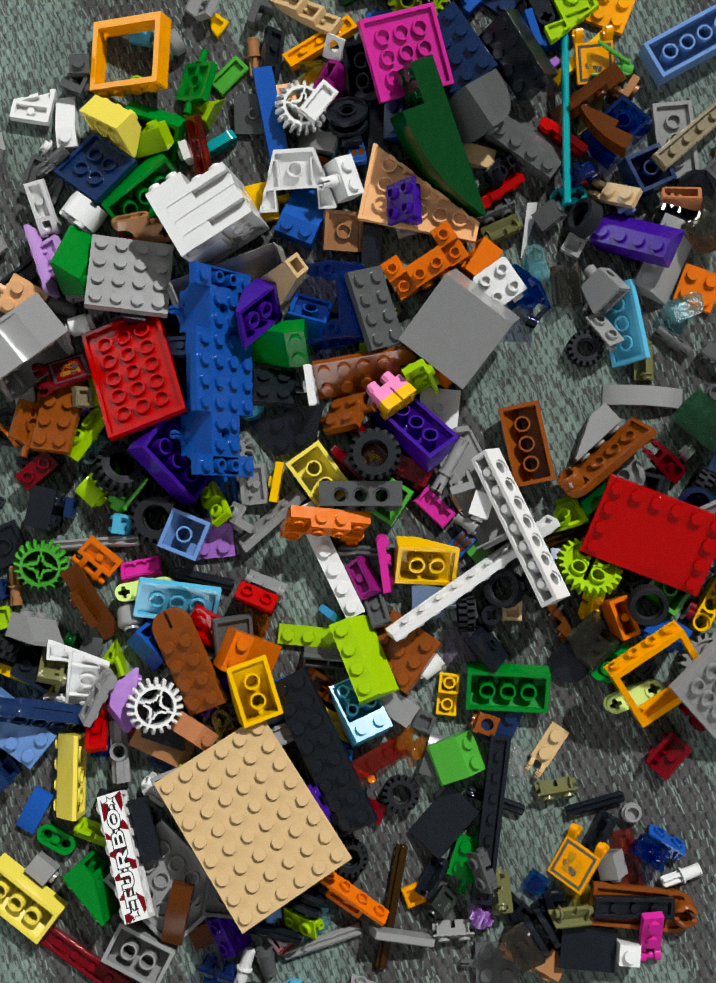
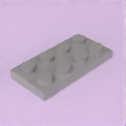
[651,100,699,181]

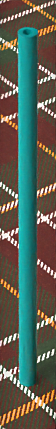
[561,32,571,205]

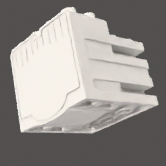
[145,162,269,265]

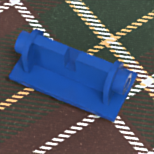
[642,823,686,860]

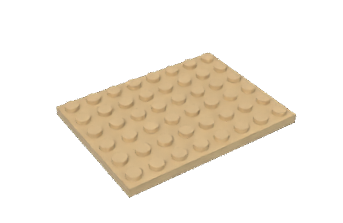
[154,721,352,934]

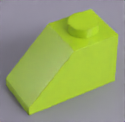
[134,120,175,159]

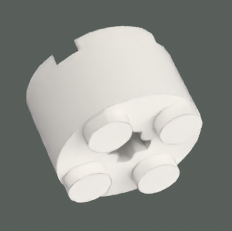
[59,191,108,236]

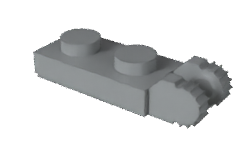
[78,668,118,727]

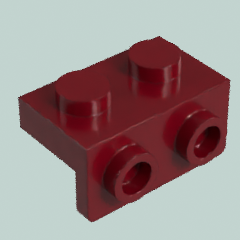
[390,454,433,491]
[645,731,693,781]

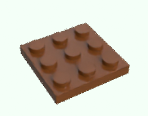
[376,609,443,695]

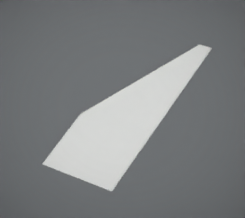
[521,202,537,258]

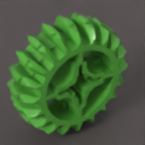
[13,537,70,592]

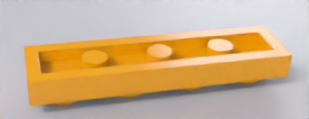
[282,14,359,72]

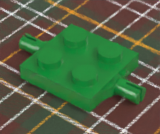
[176,49,218,116]
[446,823,479,894]

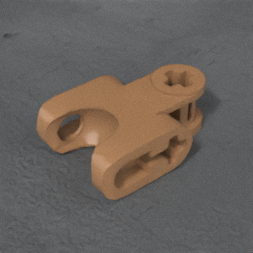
[111,211,171,243]

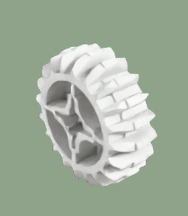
[274,80,327,136]
[126,677,183,735]

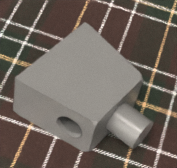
[581,264,631,315]

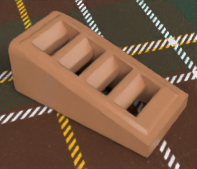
[660,186,702,211]

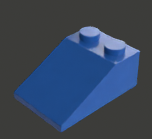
[274,188,325,250]

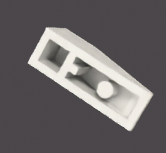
[55,96,81,154]

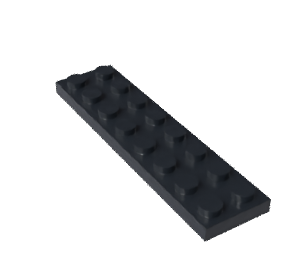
[274,667,379,838]

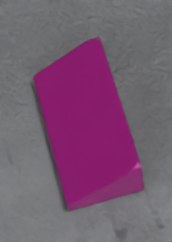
[345,556,383,601]

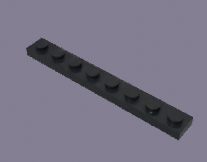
[470,734,512,906]

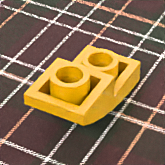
[435,672,460,717]

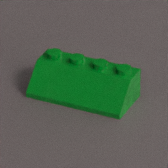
[99,152,177,237]
[465,662,551,713]

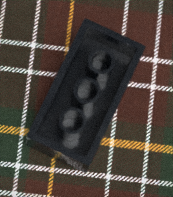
[478,9,558,101]

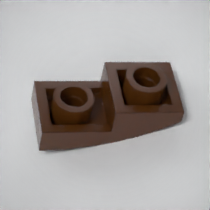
[544,604,575,642]

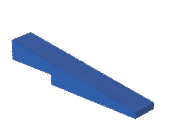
[252,65,288,163]

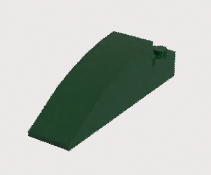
[390,55,487,218]

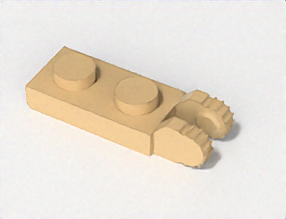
[587,179,643,210]
[522,721,570,780]

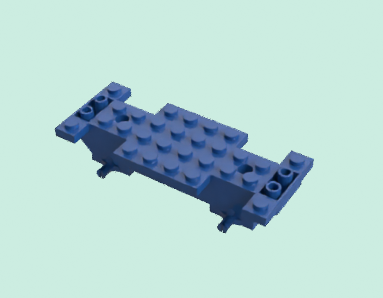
[169,261,254,477]

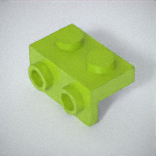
[401,358,440,395]

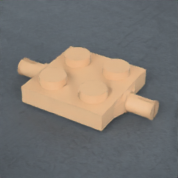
[0,273,56,315]

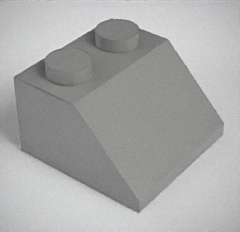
[5,609,64,647]

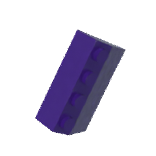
[127,413,212,505]

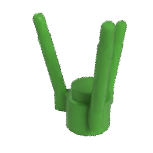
[590,40,634,82]
[108,467,149,513]

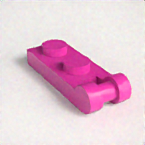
[376,533,394,593]
[638,911,665,962]

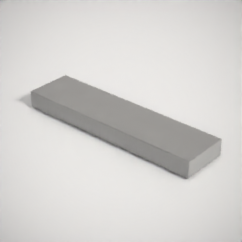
[237,487,307,553]

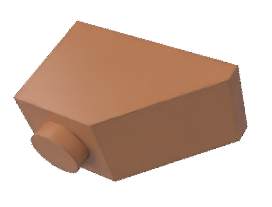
[169,709,219,751]

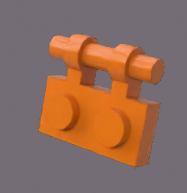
[70,535,123,585]

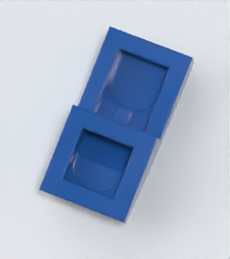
[16,786,55,835]

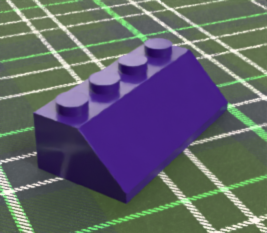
[590,213,685,268]
[373,397,459,472]

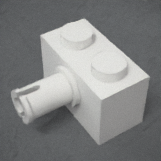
[317,154,364,204]

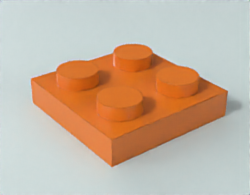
[671,263,716,315]

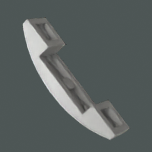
[602,385,683,410]

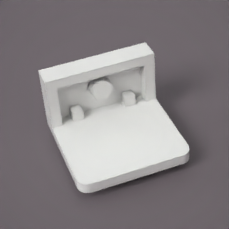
[473,257,527,308]

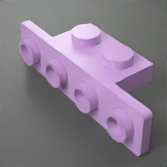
[23,224,61,298]

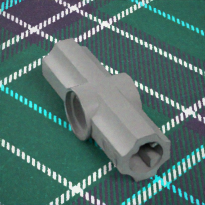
[109,720,131,784]

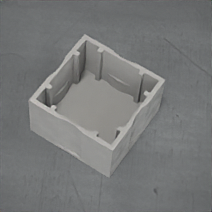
[398,269,520,389]
[0,293,75,403]

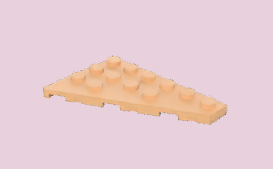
[358,143,480,244]

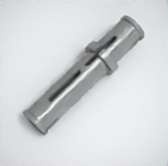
[430,436,470,495]

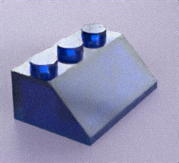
[580,95,652,170]

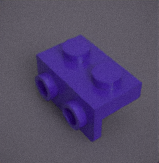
[206,917,252,958]

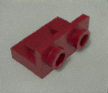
[15,452,63,491]

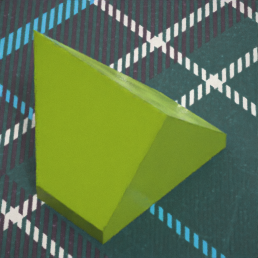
[183,99,225,132]
[552,496,589,534]
[102,637,130,678]

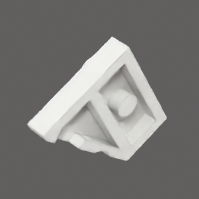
[9,89,57,127]

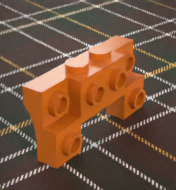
[381,220,470,302]
[280,505,371,546]

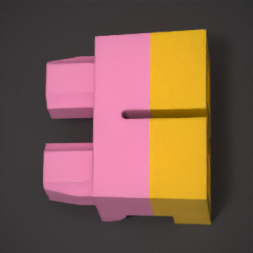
[366,371,417,421]

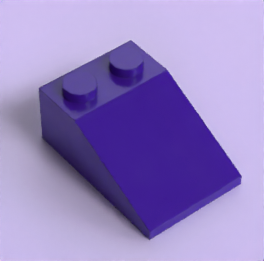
[235,278,282,348]

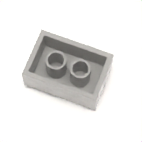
[101,920,179,983]

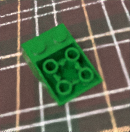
[62,849,118,926]

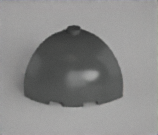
[448,68,511,144]

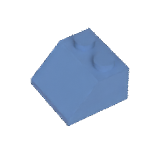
[157,508,212,561]

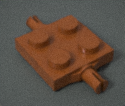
[8,391,42,458]
[320,392,377,436]

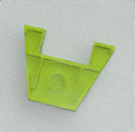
[544,0,599,45]

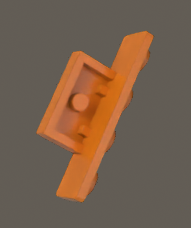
[319,872,389,926]

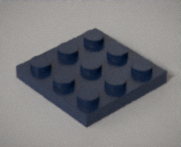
[54,131,138,205]

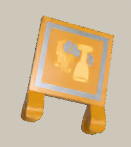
[572,25,614,85]
[547,823,610,895]

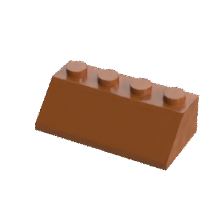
[498,400,556,488]

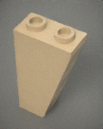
[260,252,309,313]

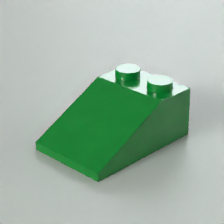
[252,319,310,368]

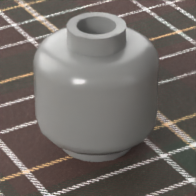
[116,601,144,633]

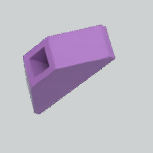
[106,668,142,733]

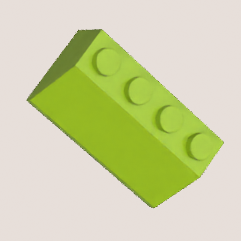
[329,614,399,706]

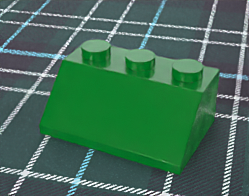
[125,101,187,163]
[50,224,92,295]

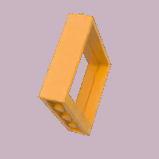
[89,11,171,99]
[603,620,698,728]

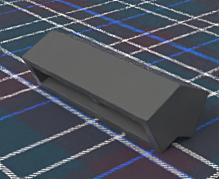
[303,646,347,671]

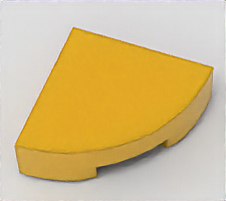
[210,13,230,39]

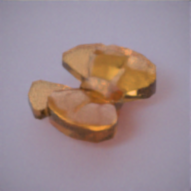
[240,606,271,638]
[395,726,428,760]

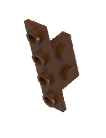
[549,62,626,126]
[60,562,122,640]

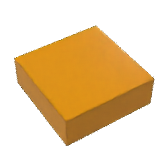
[401,880,427,909]

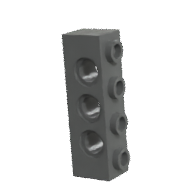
[319,481,402,511]

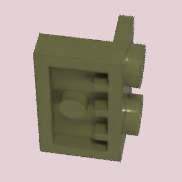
[36,646,68,693]

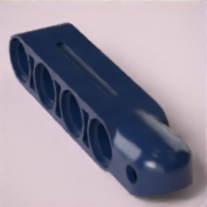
[0,697,86,732]

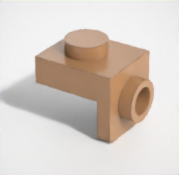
[608,74,640,104]

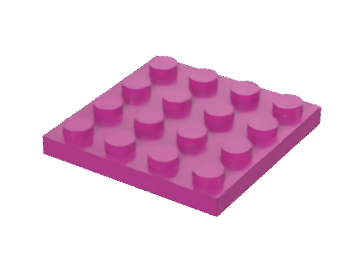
[357,2,454,104]

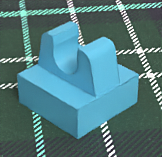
[108,513,132,535]

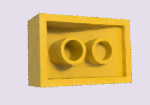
[392,536,460,586]
[226,654,283,728]

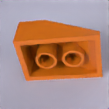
[213,626,283,673]

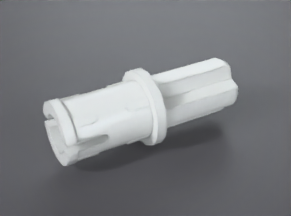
[660,862,703,888]
[233,946,256,983]

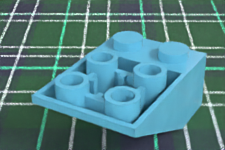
[329,678,393,749]

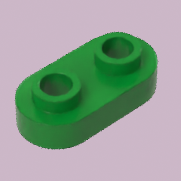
[37,823,77,855]

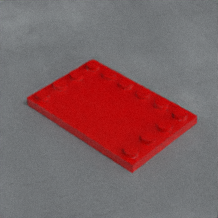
[81,316,188,441]
[579,473,716,596]

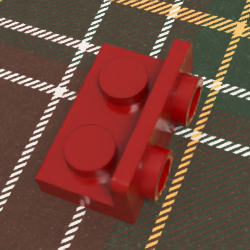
[234,580,279,615]
[189,604,220,648]

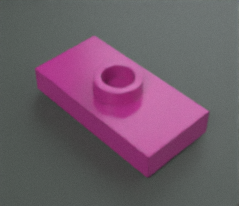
[413,487,456,529]
[120,555,163,583]

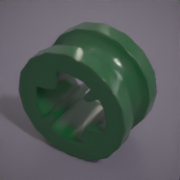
[64,631,80,649]

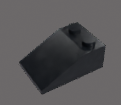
[343,39,378,102]

